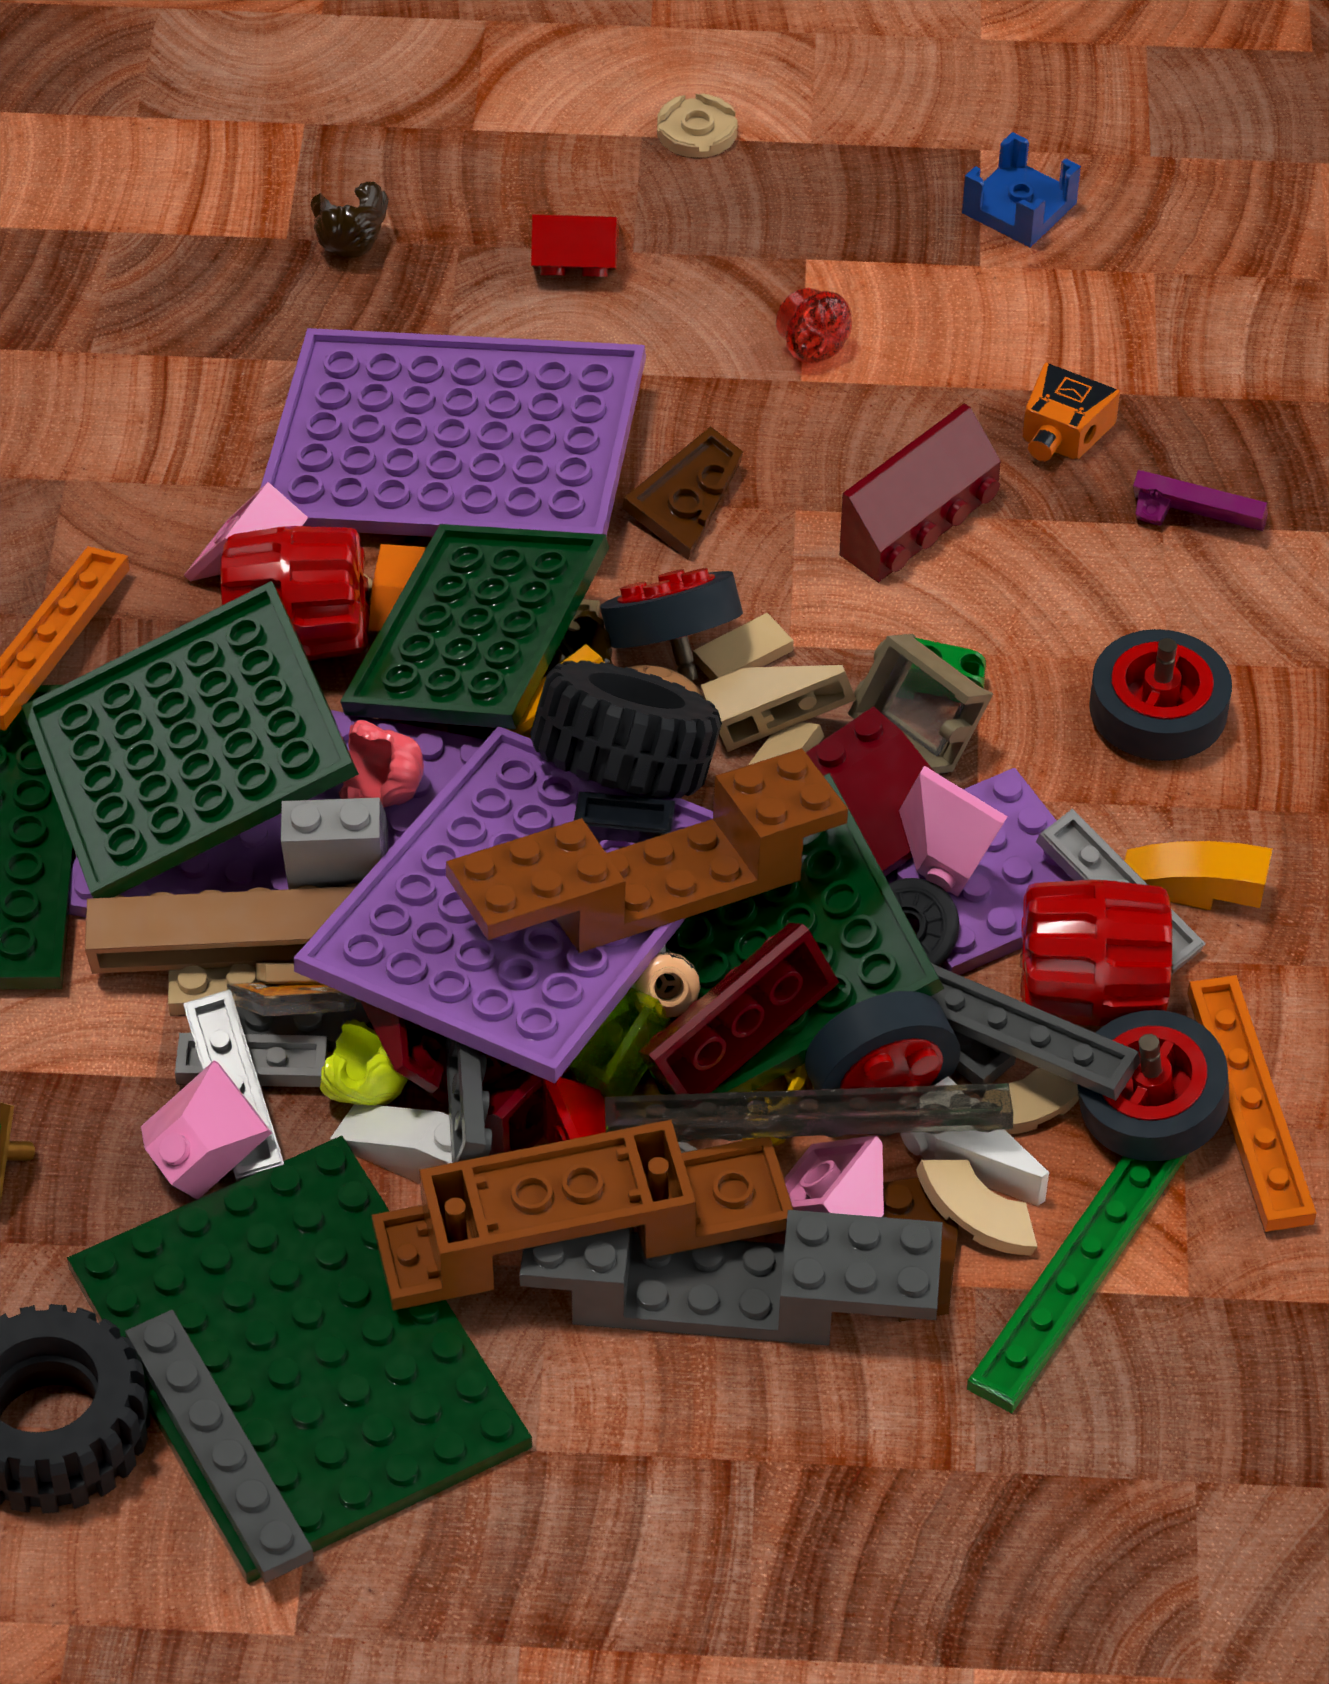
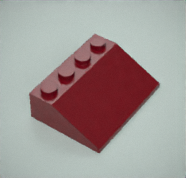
[806,706,935,876]

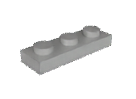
[175,1033,328,1087]

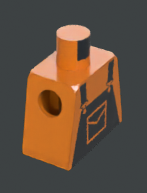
[1022,362,1120,461]

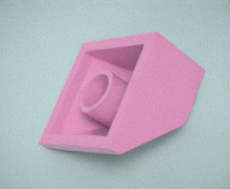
[183,482,308,581]
[899,766,1008,897]
[141,1060,272,1199]
[784,1135,884,1217]

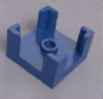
[962,132,1081,248]

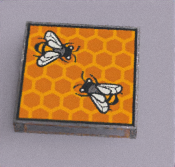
[227,982,356,1016]

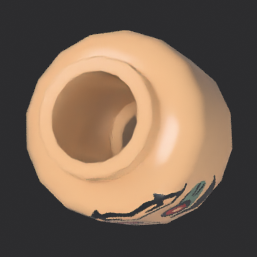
[634,952,700,1018]

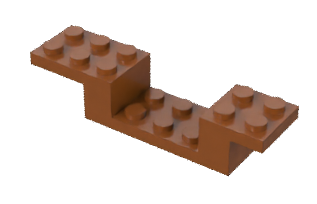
[446,748,848,953]
[372,1120,793,1310]

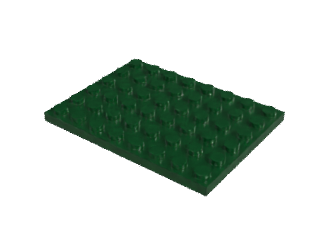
[67,1135,532,1584]

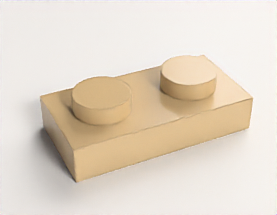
[168,964,268,1015]

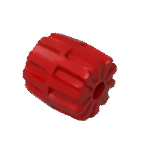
[221,526,370,661]
[1020,880,1172,1026]

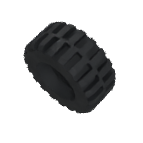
[530,660,722,798]
[0,1304,150,1514]

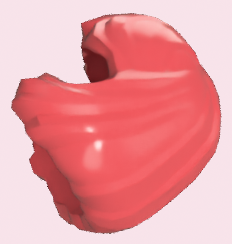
[339,720,424,808]

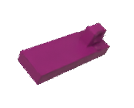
[1133,470,1268,531]

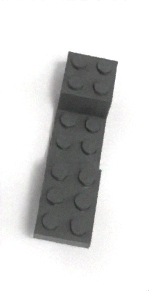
[520,1210,943,1346]

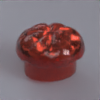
[776,288,852,364]

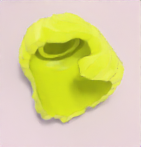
[320,1019,408,1106]

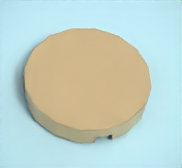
[657,94,737,158]

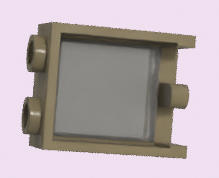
[848,634,993,774]

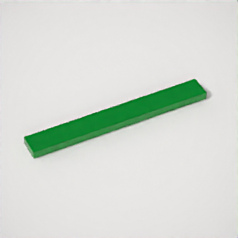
[967,1154,1189,1413]

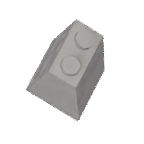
[281,797,388,889]

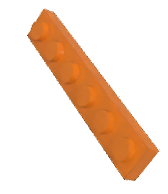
[0,546,130,731]
[1187,975,1317,1232]

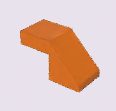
[368,544,426,632]

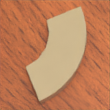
[981,1067,1079,1134]
[916,1160,1037,1256]

